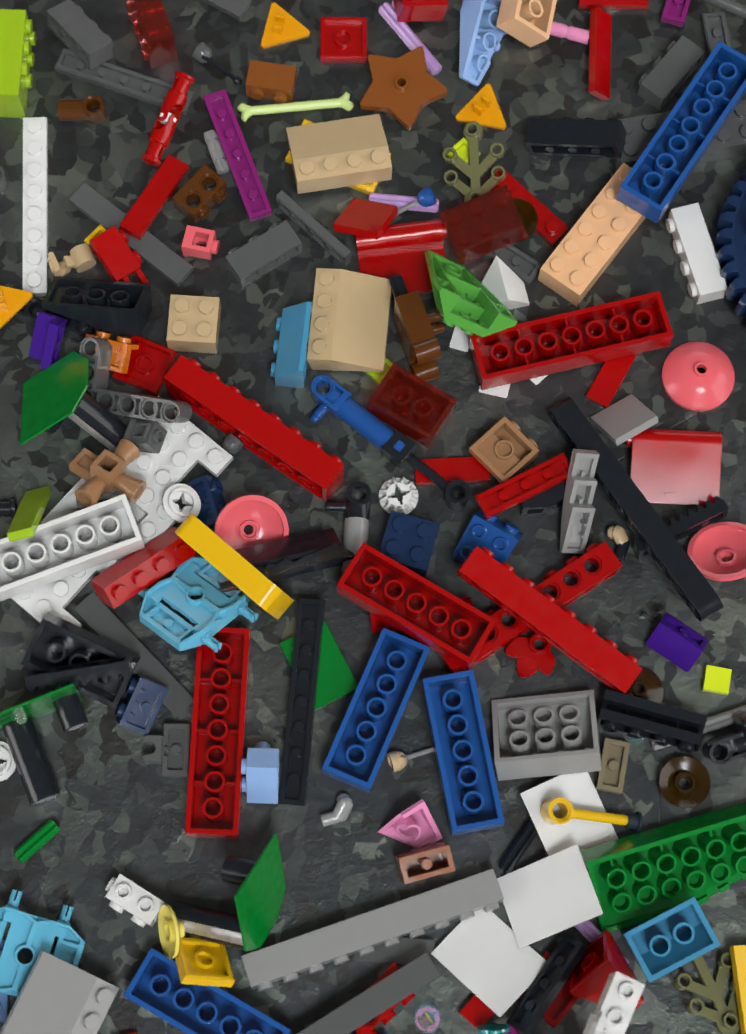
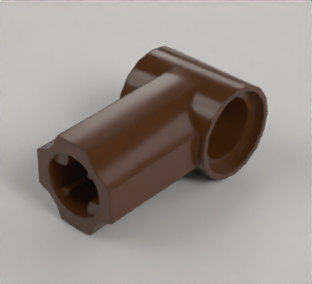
[58,95,107,125]

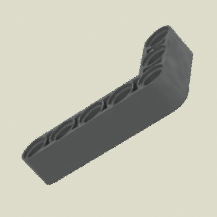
[79,337,192,423]

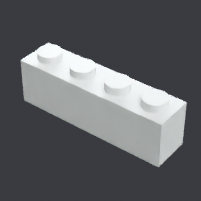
[666,203,728,305]

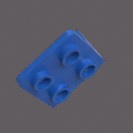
[453,509,524,563]

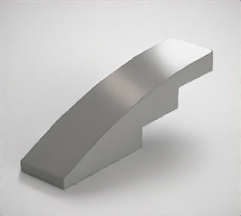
[560,449,600,554]

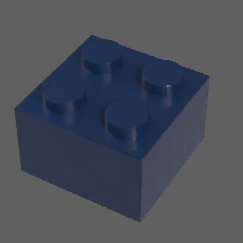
[379,510,440,578]

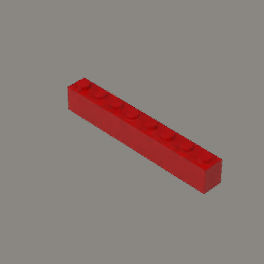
[455,546,643,694]

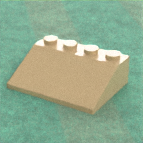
[286,114,392,194]
[307,268,392,372]

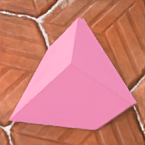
[378,799,443,848]

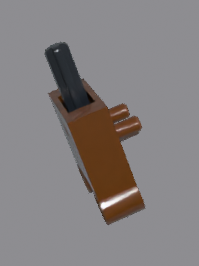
[389,275,445,385]

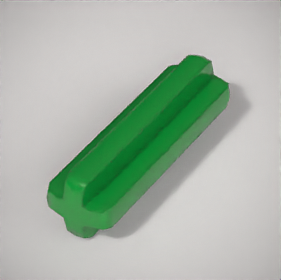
[13,820,60,863]

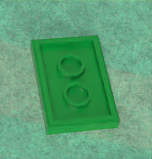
[279,621,358,711]

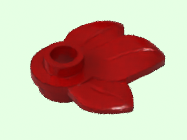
[505,632,555,678]

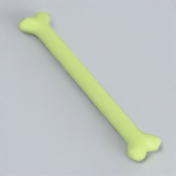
[238,92,354,122]

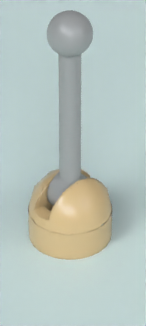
[386,747,434,773]

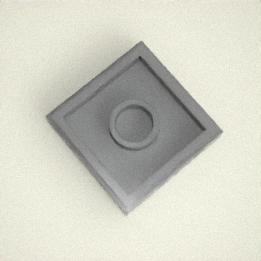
[590,394,659,446]

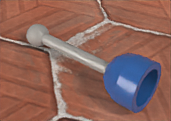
[396,186,437,216]

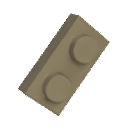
[596,738,630,795]

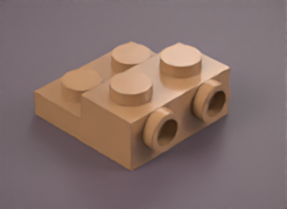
[469,416,540,483]

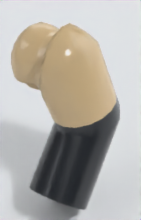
[607,525,630,563]

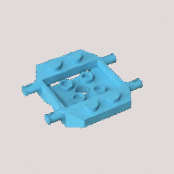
[138,557,258,652]
[0,889,85,997]

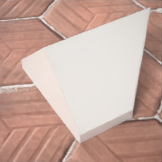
[482,255,530,310]

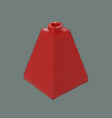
[569,930,644,1009]

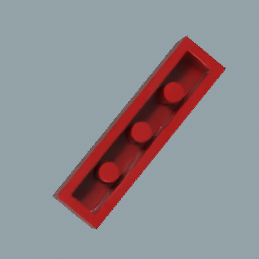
[90,526,196,609]

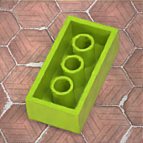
[0,9,36,118]

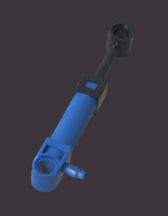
[310,375,471,511]

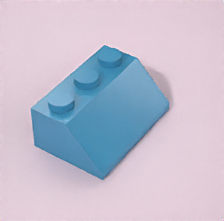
[270,302,312,388]
[622,897,720,983]

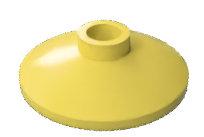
[158,904,185,959]

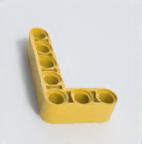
[175,513,294,620]

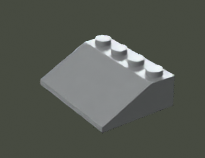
[491,690,602,781]
[0,950,119,1034]

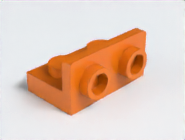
[85,330,139,374]

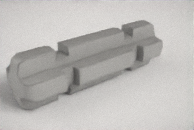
[204,130,229,175]

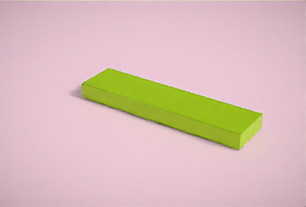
[7,486,52,542]

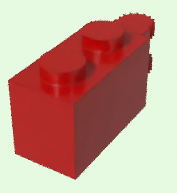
[90,225,149,284]

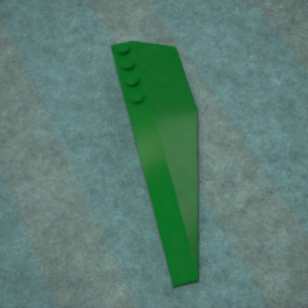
[580,802,746,933]

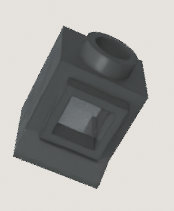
[123,418,168,454]

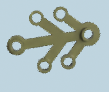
[443,121,506,212]
[674,952,740,1034]

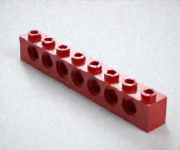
[437,541,623,674]

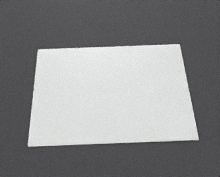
[520,772,618,856]
[497,844,603,949]
[431,909,547,1017]

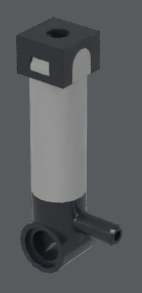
[325,481,371,596]

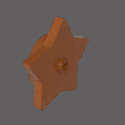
[360,46,448,131]

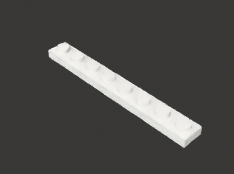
[22,117,48,297]

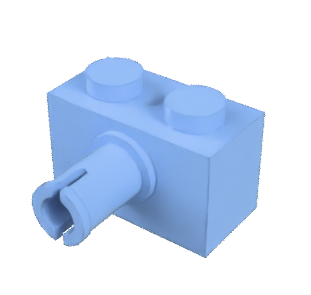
[241,741,279,804]

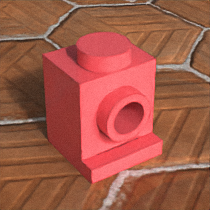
[181,225,220,260]

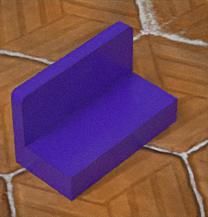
[29,311,67,370]
[646,612,709,672]

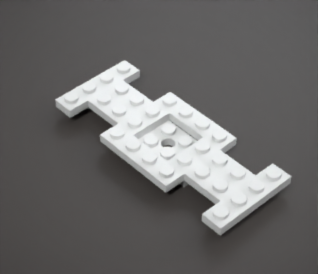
[11,396,233,627]

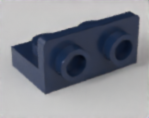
[186,475,227,528]
[115,673,169,736]

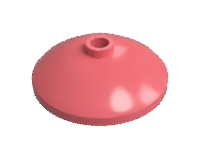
[661,341,735,412]
[214,494,289,550]
[687,522,746,581]

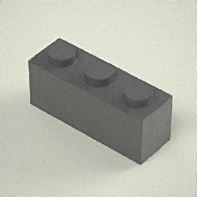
[46,0,113,70]
[637,35,705,111]
[225,220,302,288]

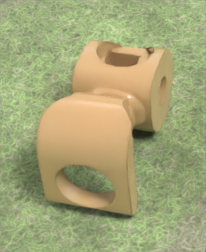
[47,243,97,277]

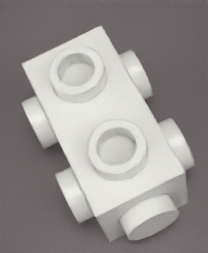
[105,874,166,928]

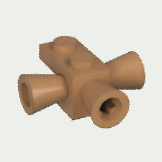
[69,439,146,507]

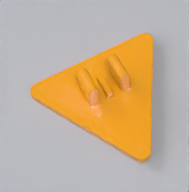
[261,3,310,49]
[455,84,506,130]
[0,286,33,329]

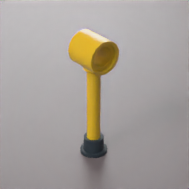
[540,797,642,833]

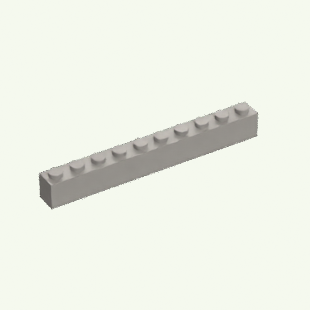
[241,869,504,992]

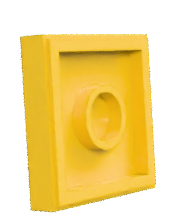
[175,937,235,988]

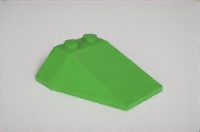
[425,249,518,337]

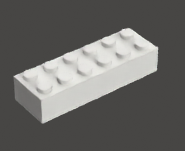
[0,494,145,602]

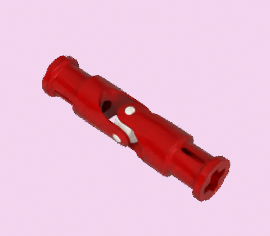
[141,71,195,167]

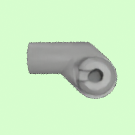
[320,793,353,827]

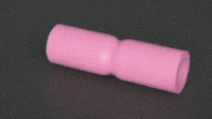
[550,21,590,45]

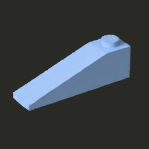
[459,0,508,86]

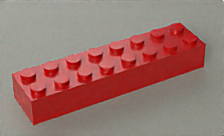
[469,291,673,390]
[164,355,344,503]
[185,627,251,839]

